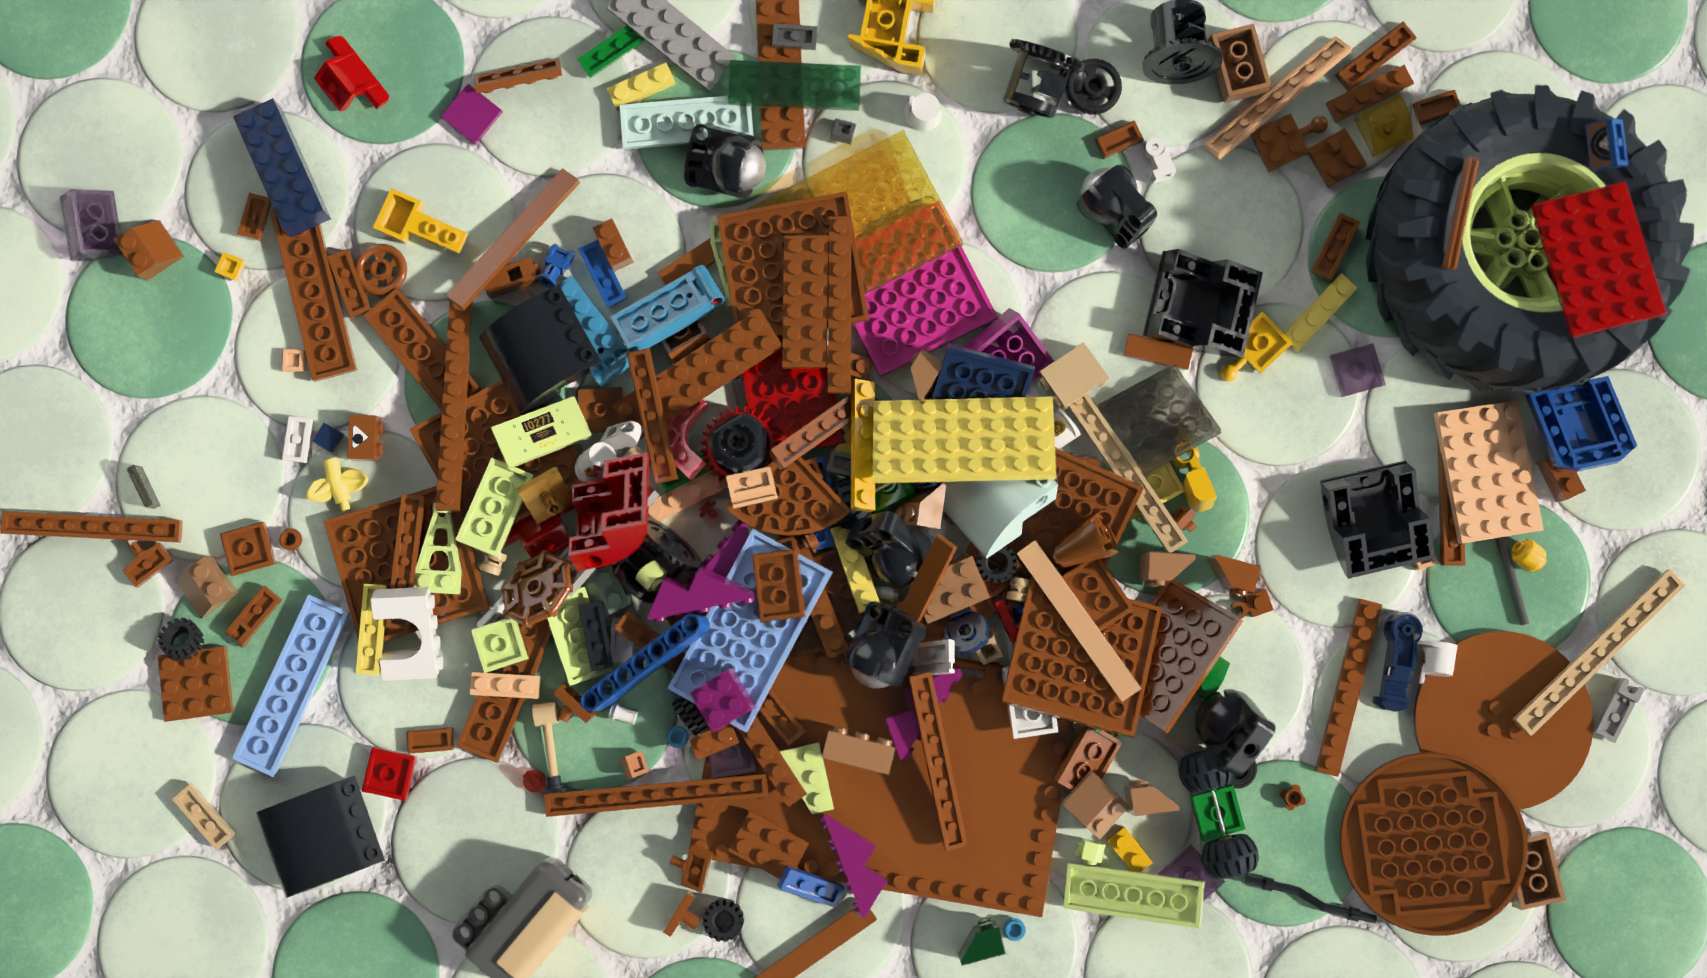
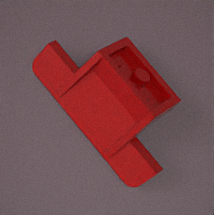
[314,36,389,111]
[502,505,575,558]

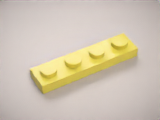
[1284,273,1357,352]
[830,526,880,614]
[356,584,388,675]

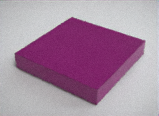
[441,84,503,145]

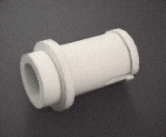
[875,586,899,603]
[609,703,638,725]

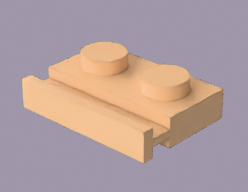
[726,466,778,509]

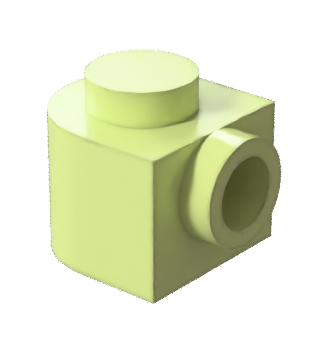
[635,560,667,592]
[1075,838,1105,866]

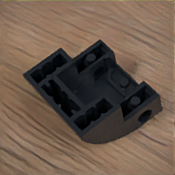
[1143,249,1263,358]
[479,285,601,414]
[1320,460,1435,579]
[256,775,385,898]

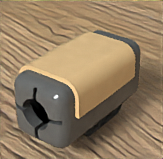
[452,857,592,978]

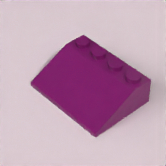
[964,308,1054,383]

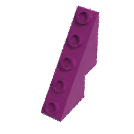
[687,519,749,586]
[647,567,756,622]
[885,667,963,760]
[820,813,887,918]

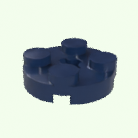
[944,609,989,655]

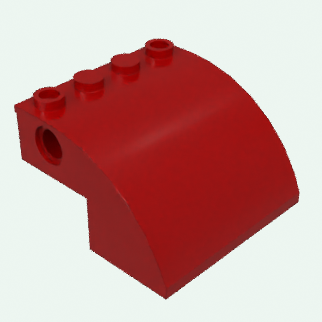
[569,452,649,571]

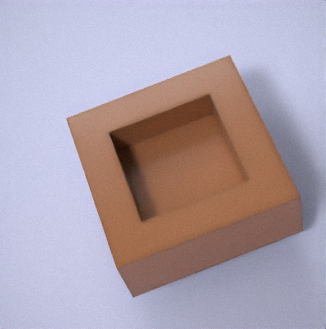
[620,751,649,779]

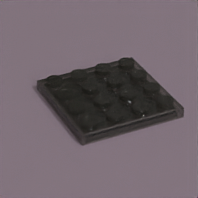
[1098,364,1221,476]

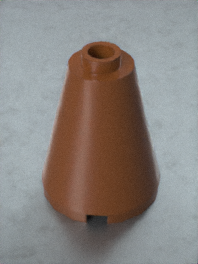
[1053,513,1118,567]

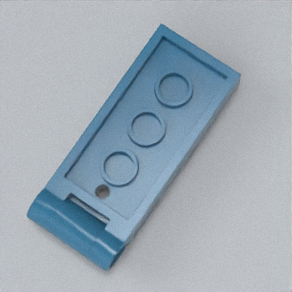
[610,265,725,352]
[559,276,630,388]

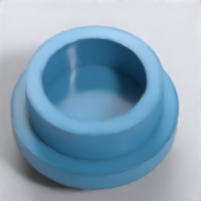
[667,726,689,748]
[1003,918,1026,941]

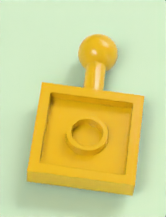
[1220,311,1293,382]

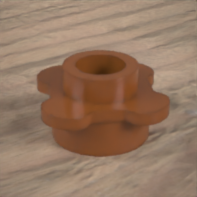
[801,532,820,553]
[1280,784,1306,811]

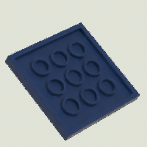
[930,343,1035,400]

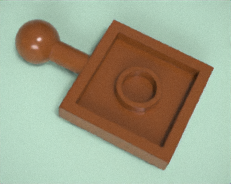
[1251,113,1328,172]

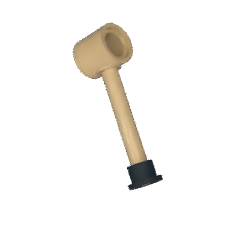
[532,701,564,789]

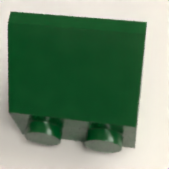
[958,918,1006,966]

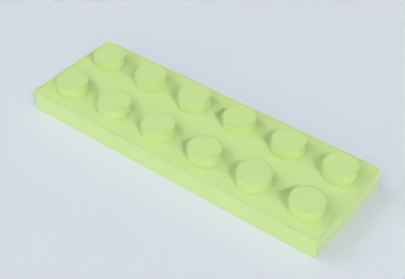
[1063,862,1205,929]

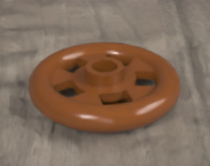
[355,244,407,295]

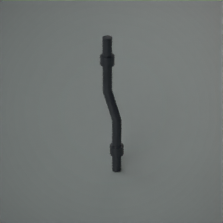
[1245,875,1377,924]

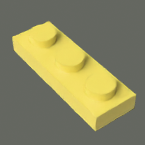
[607,63,676,110]

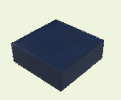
[312,423,344,453]

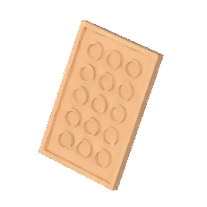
[1434,400,1543,544]

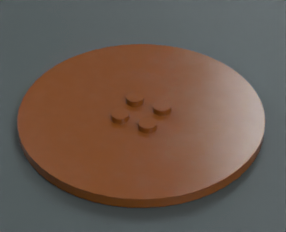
[1413,631,1594,810]
[1339,752,1528,936]

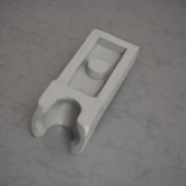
[1593,678,1644,743]

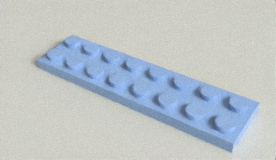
[232,594,350,777]

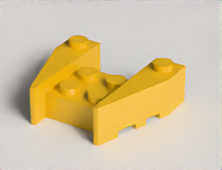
[848,0,936,76]

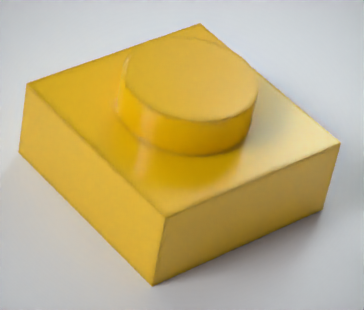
[214,252,246,281]

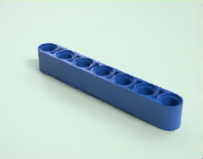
[581,614,710,711]

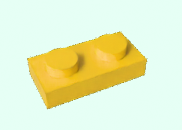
[1106,826,1153,872]

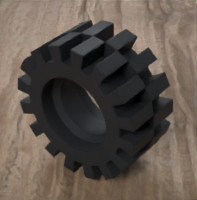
[976,545,1017,583]
[158,618,204,662]
[672,696,708,736]
[703,899,744,942]

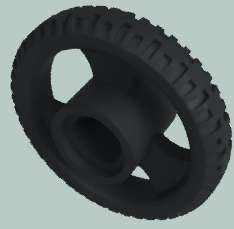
[1065,58,1122,115]

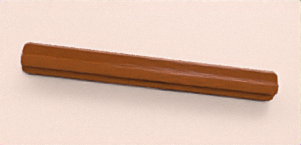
[1443,157,1479,270]

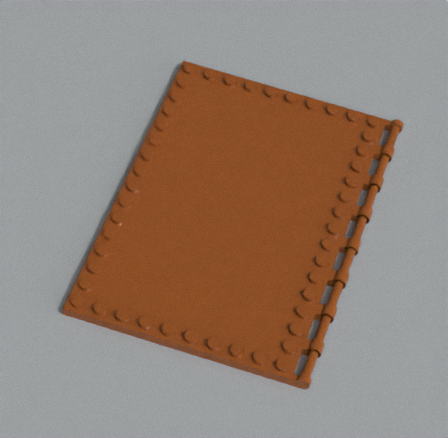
[689,639,1074,917]

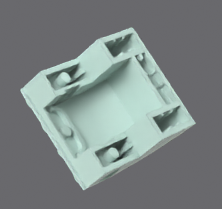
[943,479,1058,559]

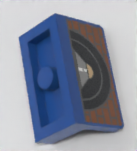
[1585,118,1628,171]

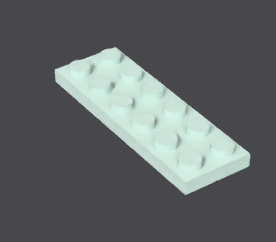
[620,94,754,150]

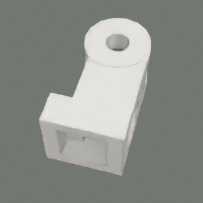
[1143,137,1176,184]
[600,421,643,455]

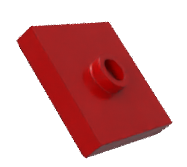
[361,747,417,801]

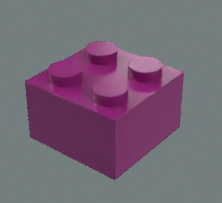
[690,668,757,732]

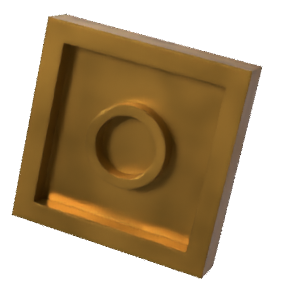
[516,466,573,525]

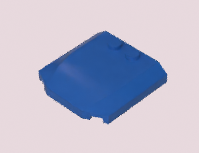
[1525,376,1638,472]

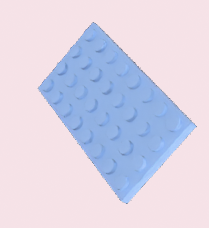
[668,529,832,732]

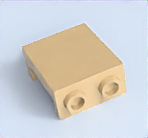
[1038,342,1109,411]

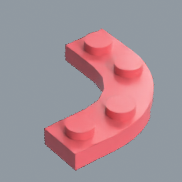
[667,399,709,480]

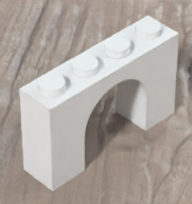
[371,587,443,681]

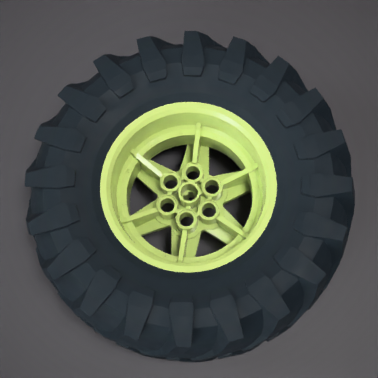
[1366,85,1694,395]

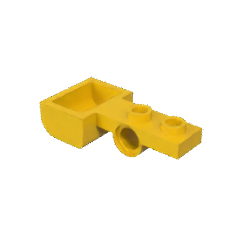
[373,188,468,254]
[1171,420,1217,512]

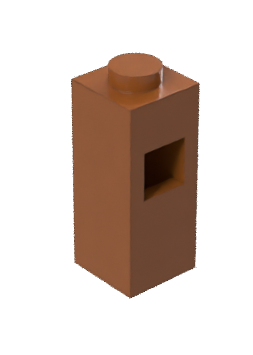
[485,257,542,299]

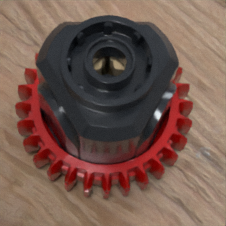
[700,406,782,486]

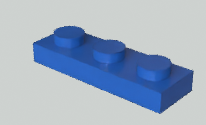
[578,239,627,308]
[777,865,845,907]

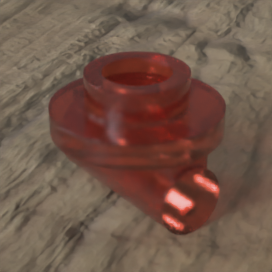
[699,501,718,520]
[522,770,546,793]

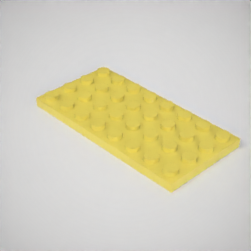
[873,397,1056,483]

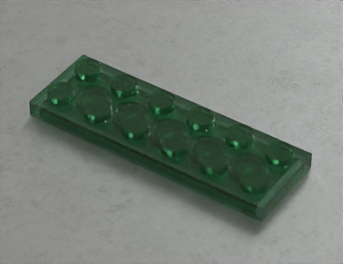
[728,60,861,111]

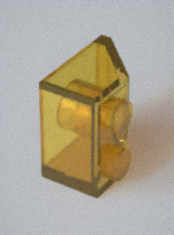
[1354,94,1413,157]

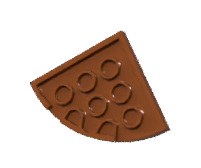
[724,457,851,536]

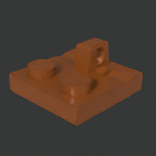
[1308,128,1367,188]

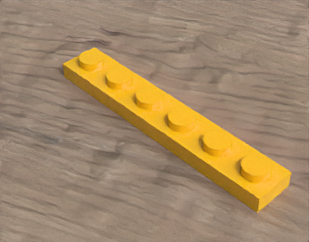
[851,379,875,512]

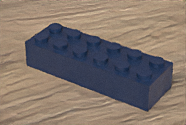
[233,98,331,237]

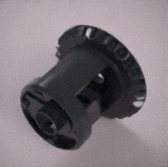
[1142,0,1223,85]
[1003,39,1086,118]
[612,516,702,604]

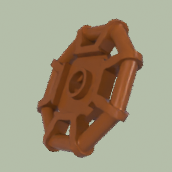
[501,550,574,628]

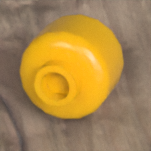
[1511,539,1546,572]

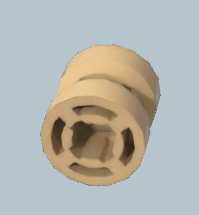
[479,553,507,576]
[1006,577,1030,603]

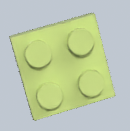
[471,619,529,673]

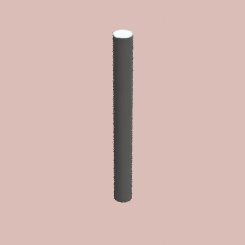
[1497,537,1529,625]

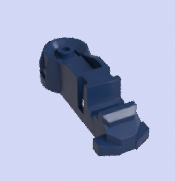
[1372,612,1423,712]

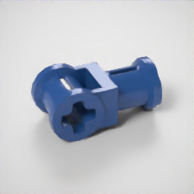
[537,243,575,288]

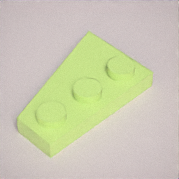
[780,742,834,814]

